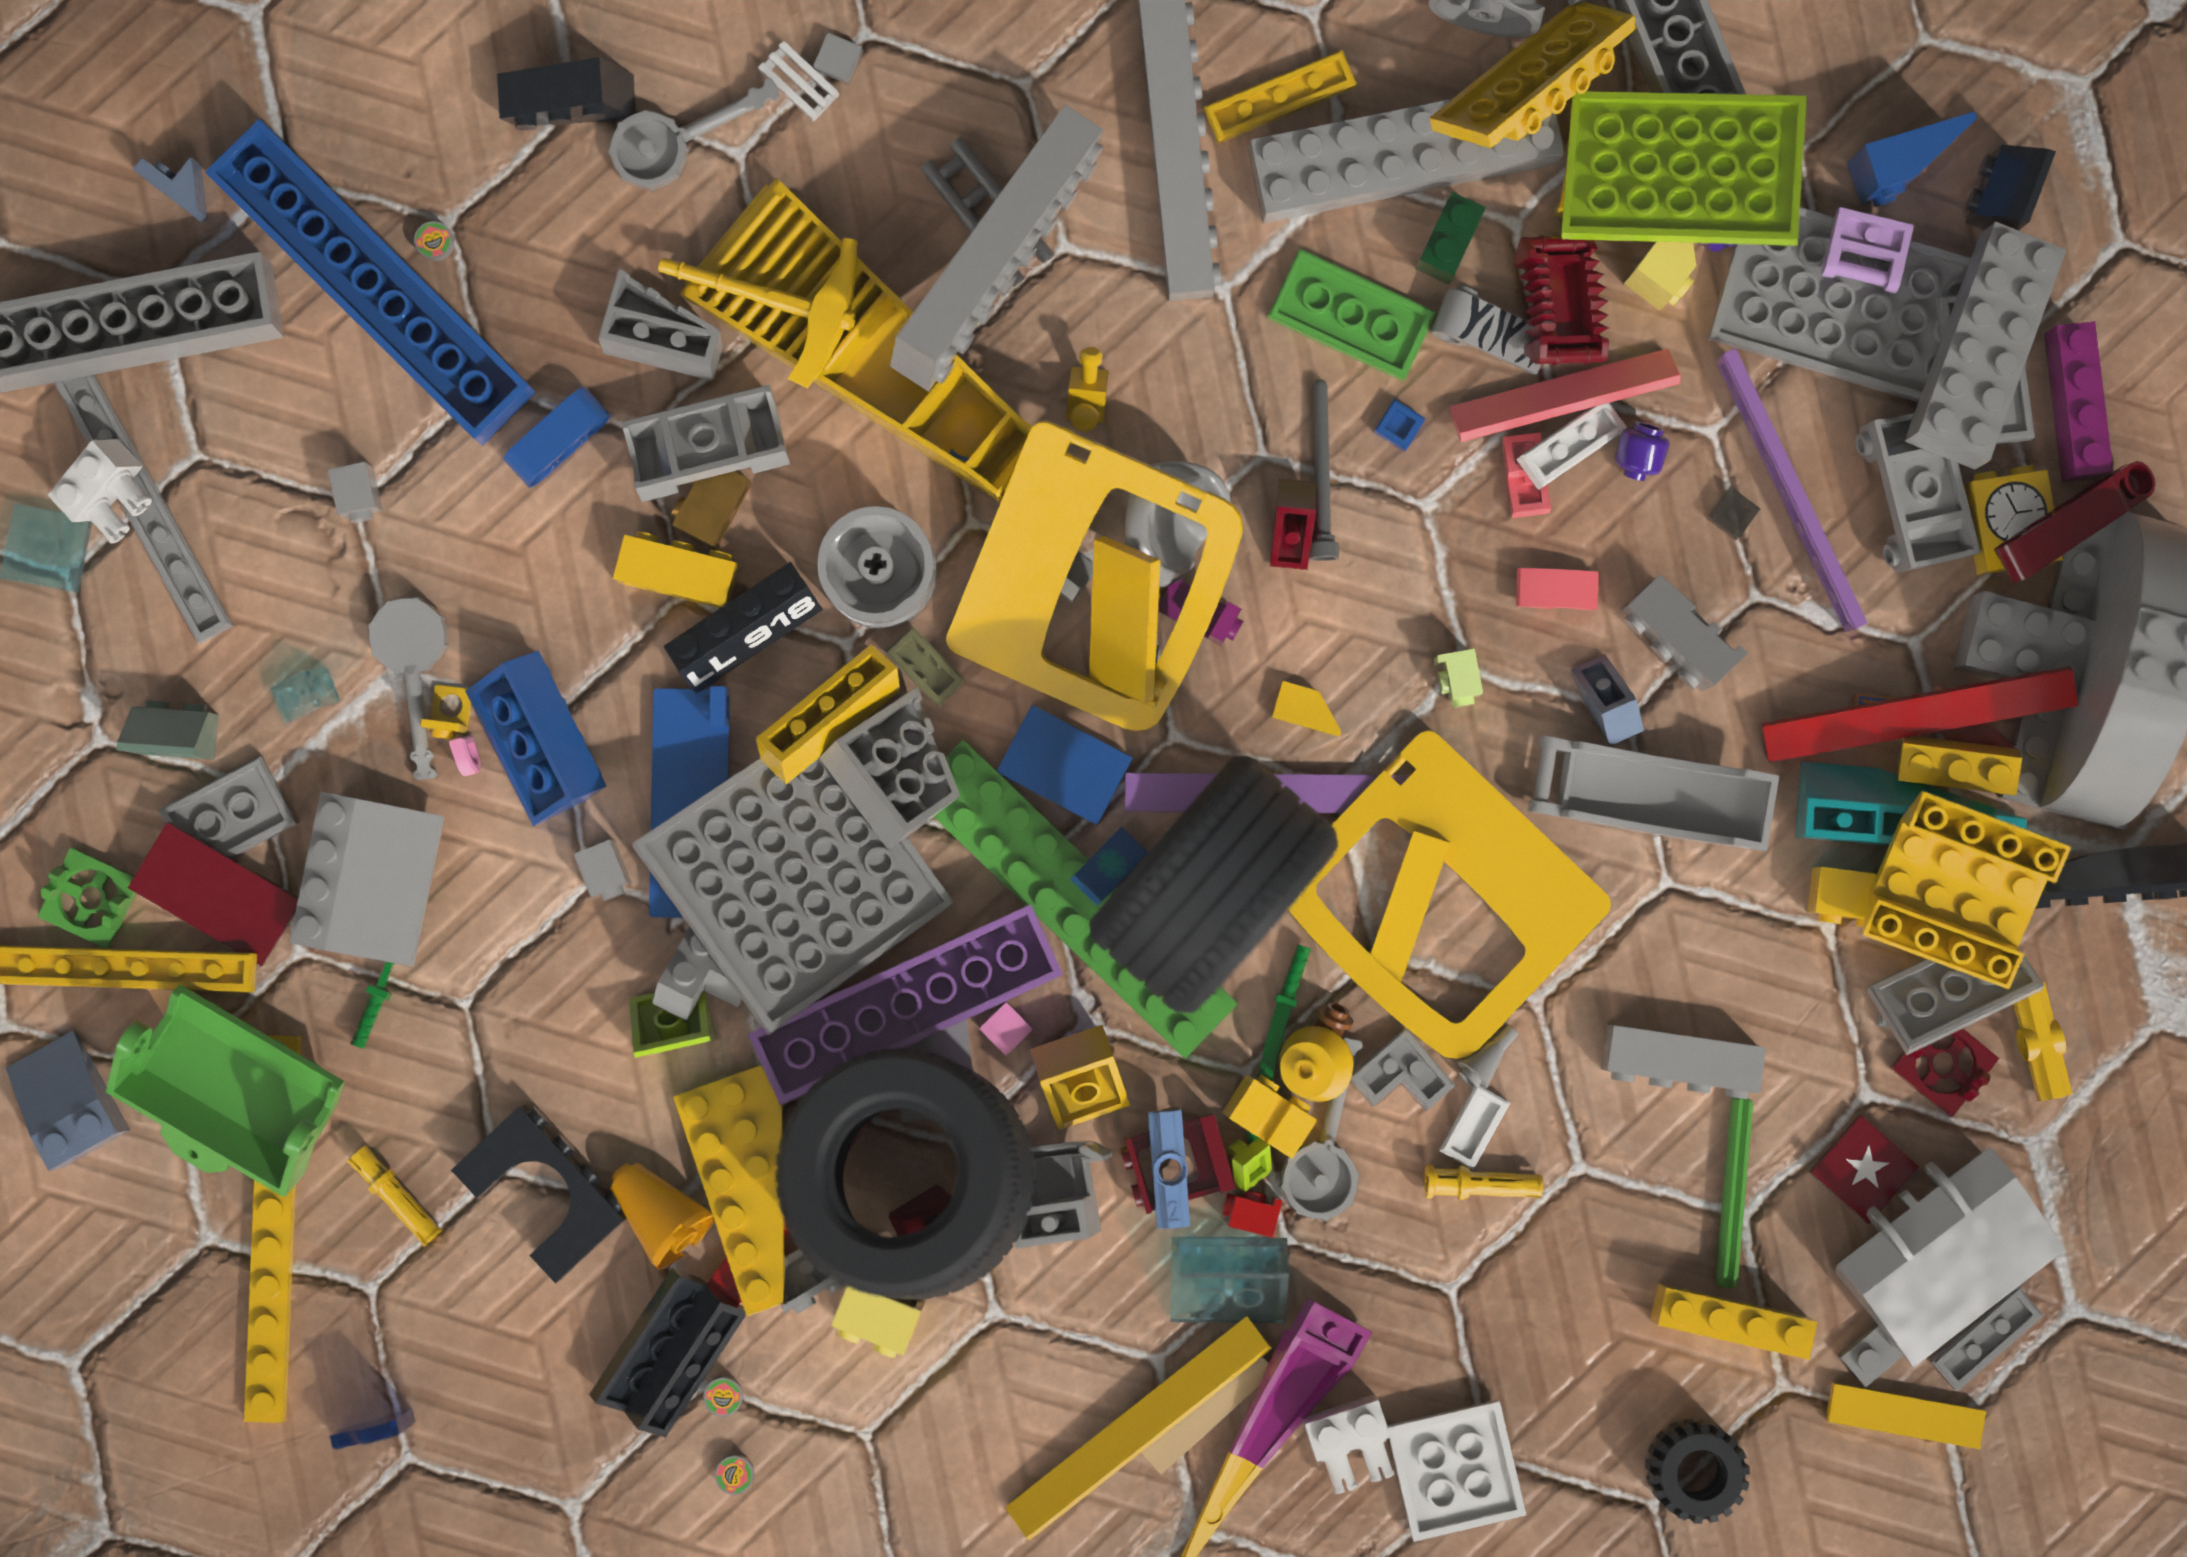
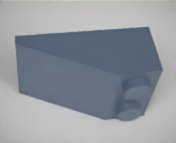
[6,1030,130,1171]

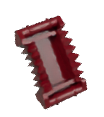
[1513,235,1609,366]

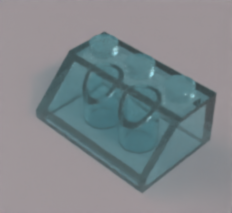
[1170,1236,1289,1323]

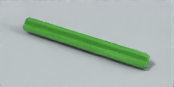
[1715,1097,1753,1288]

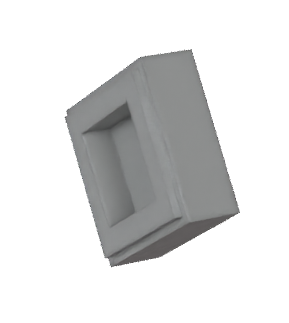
[813,33,863,85]

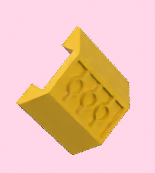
[1862,791,2071,989]

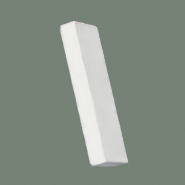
[1516,403,1627,490]

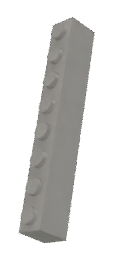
[1138,0,1221,301]

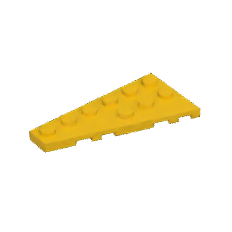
[673,1065,785,1316]

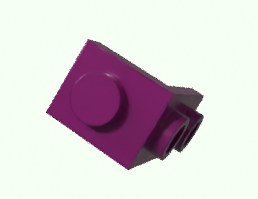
[1158,580,1244,646]

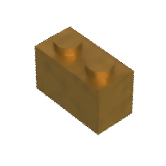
[671,471,752,550]

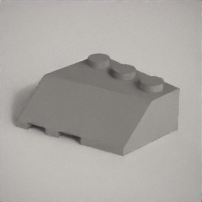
[819,687,960,850]

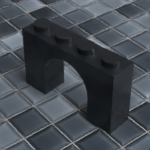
[451,1105,627,1284]

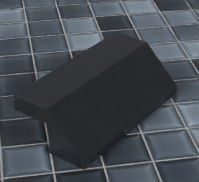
[589,1268,746,1438]

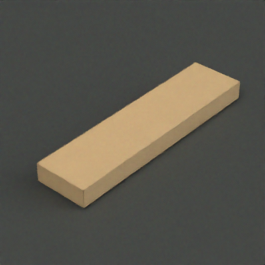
[1141,1356,1269,1475]

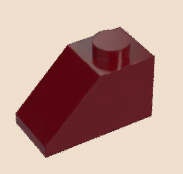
[1270,479,1317,570]

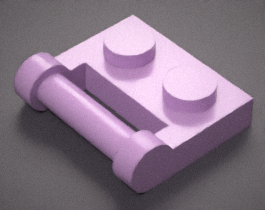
[1821,207,1914,293]

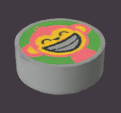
[414,221,455,261]
[704,1376,744,1417]
[715,1454,755,1495]

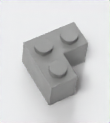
[652,927,742,1020]

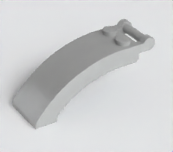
[1527,736,1779,852]

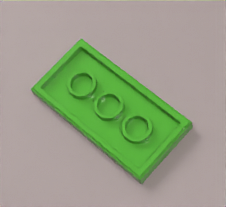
[1267,248,1436,382]

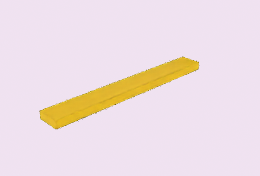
[0,945,257,993]
[1005,1316,1272,1540]

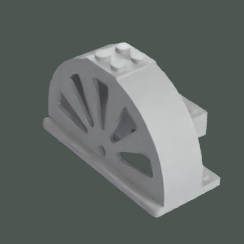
[1953,512,2187,830]

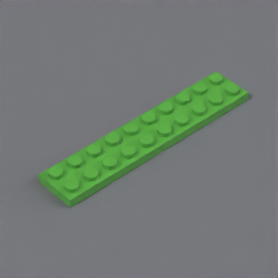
[934,740,1238,1059]

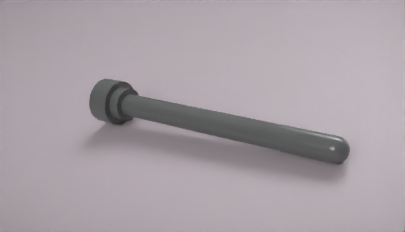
[1309,379,1339,561]

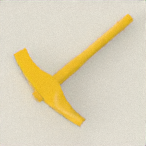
[658,238,858,388]

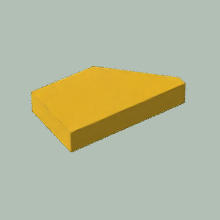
[1272,681,1341,738]

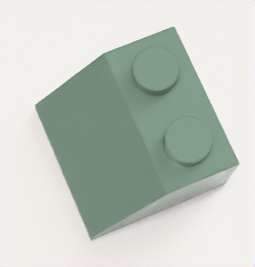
[116,700,219,760]

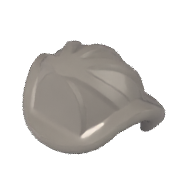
[1125,461,1231,587]

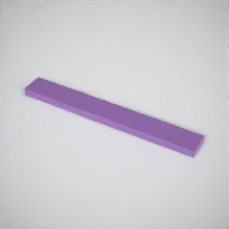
[1716,348,1868,632]
[1125,773,1410,813]

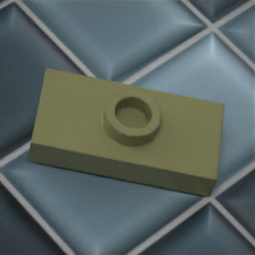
[885,626,966,708]

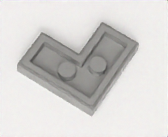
[1350,1027,1456,1111]

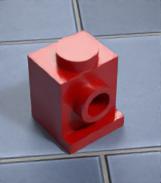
[1222,1190,1283,1238]

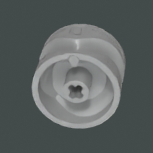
[1428,0,1545,37]
[817,506,937,629]

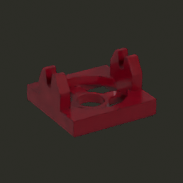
[1889,1028,2000,1118]

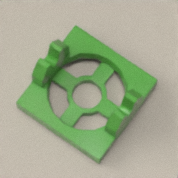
[37,848,136,949]

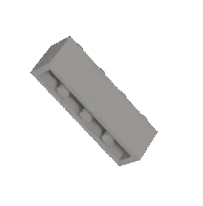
[1601,1024,1766,1099]

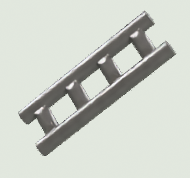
[920,137,1055,287]

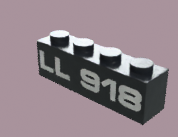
[663,561,823,694]

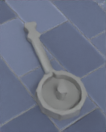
[608,78,780,192]
[368,597,449,780]
[1279,1037,1363,1221]

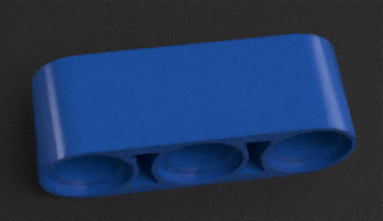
[503,386,611,488]

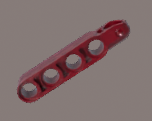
[1994,461,2156,583]

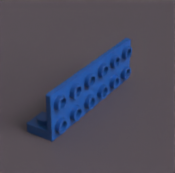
[649,686,730,918]

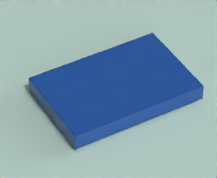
[997,705,1133,825]

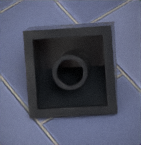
[1965,144,2056,231]

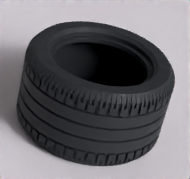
[1089,755,1338,1013]
[775,1048,1035,1299]

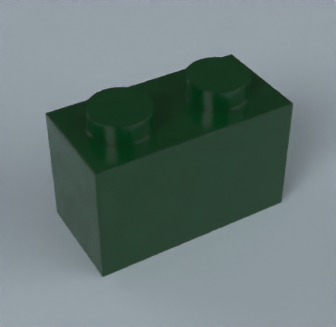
[1415,192,1486,285]

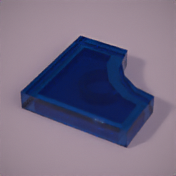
[329,1409,416,1450]

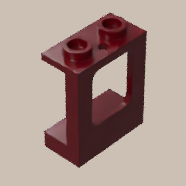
[1120,1113,1236,1215]

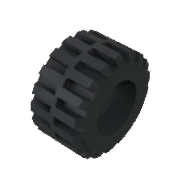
[1645,1419,1750,1524]

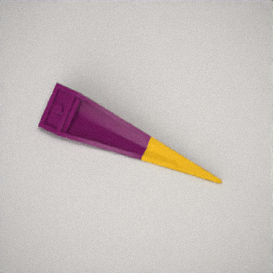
[1181,1297,1372,1557]

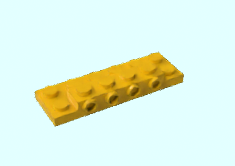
[1429,2,1636,149]

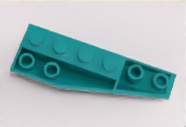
[1795,761,2027,846]

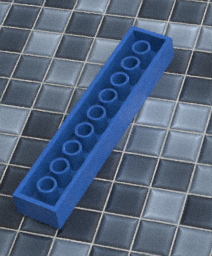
[205,119,536,446]

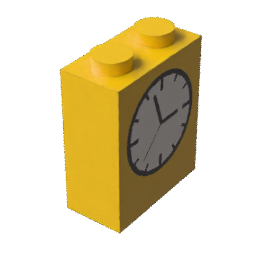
[1964,465,2063,575]

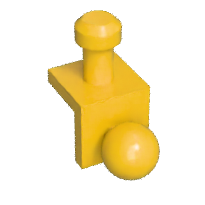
[1066,347,1109,432]

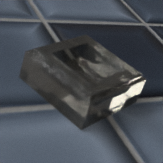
[1706,486,1760,540]

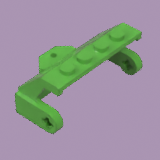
[106,984,345,1198]

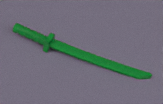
[1246,944,1311,1145]
[350,962,395,1049]

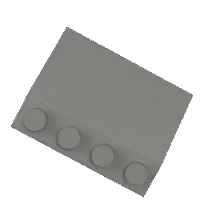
[289,792,445,967]

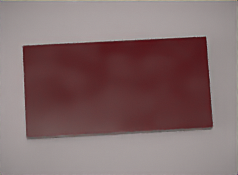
[127,821,298,966]

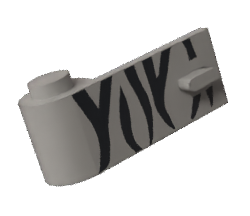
[1431,285,1541,375]

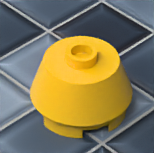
[1279,1026,1354,1102]

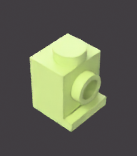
[1433,648,1483,708]

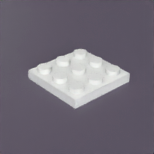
[1387,1399,1526,1542]

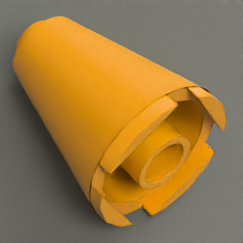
[610,1163,714,1270]

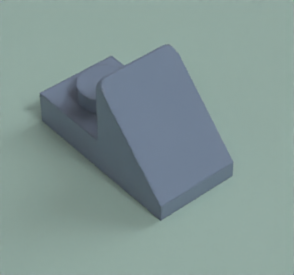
[133,157,207,223]

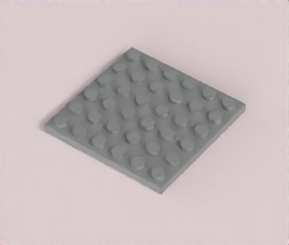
[632,756,954,1035]

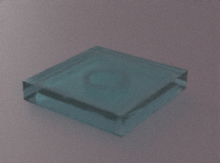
[0,504,92,593]

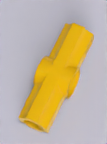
[2013,981,2072,1101]

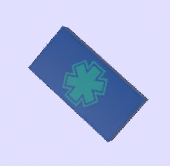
[1070,827,1148,906]

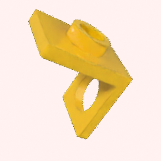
[420,685,471,740]

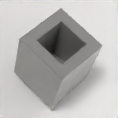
[328,461,383,523]
[574,840,631,901]

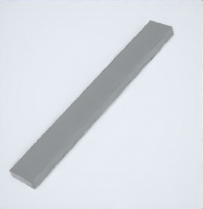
[54,375,234,644]

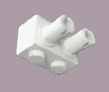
[48,439,152,544]
[1302,1394,1395,1494]

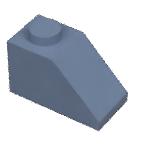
[1571,654,1644,746]

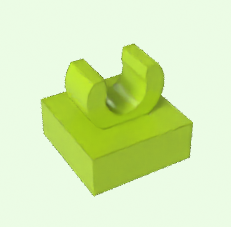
[1227,1138,1272,1193]

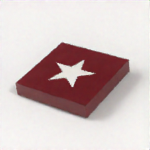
[1809,1115,1919,1224]

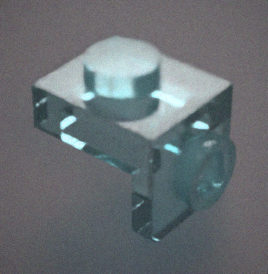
[270,667,340,723]

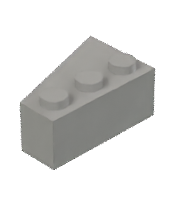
[599,268,723,381]
[1621,575,1748,691]

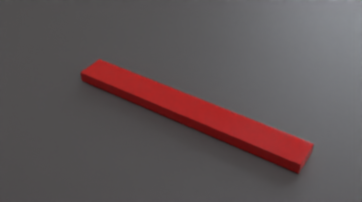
[1761,666,2078,763]

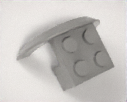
[956,1140,1113,1248]

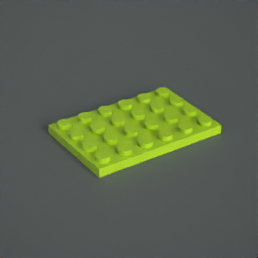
[1562,91,1807,246]

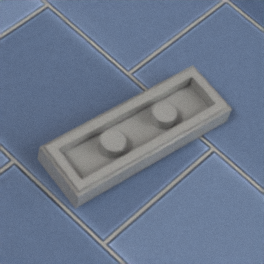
[1929,1287,2044,1391]

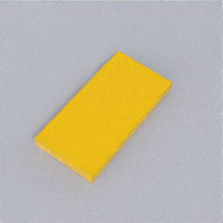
[1089,535,1160,703]

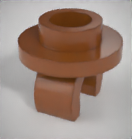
[1314,1002,1354,1038]

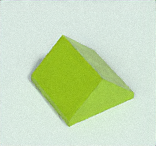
[629,991,717,1058]

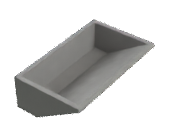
[1835,1147,2066,1367]

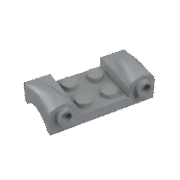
[621,385,790,502]
[1855,413,1981,573]

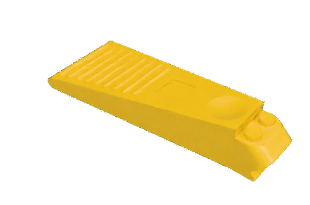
[679,178,1033,503]

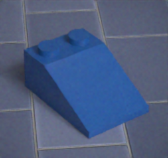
[1847,111,1977,207]

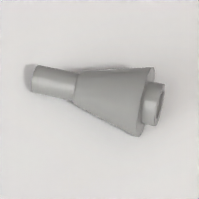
[1458,1025,1519,1089]

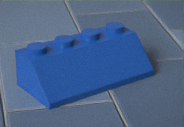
[465,650,607,826]

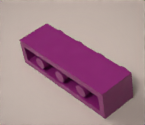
[2044,321,2114,482]

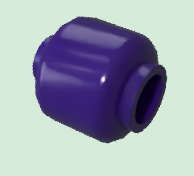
[1614,422,1670,481]

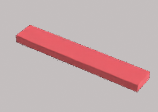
[1449,348,1680,442]

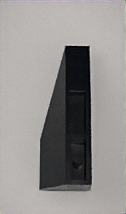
[2035,843,2187,909]

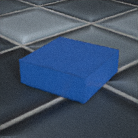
[1373,399,1426,452]

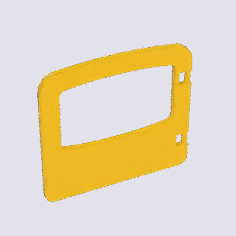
[946,420,1244,731]
[1288,731,1611,1059]

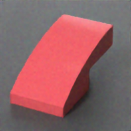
[1502,432,1551,518]
[1516,568,1598,611]

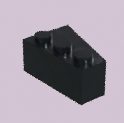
[497,57,636,131]

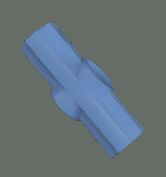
[1148,1109,1190,1229]

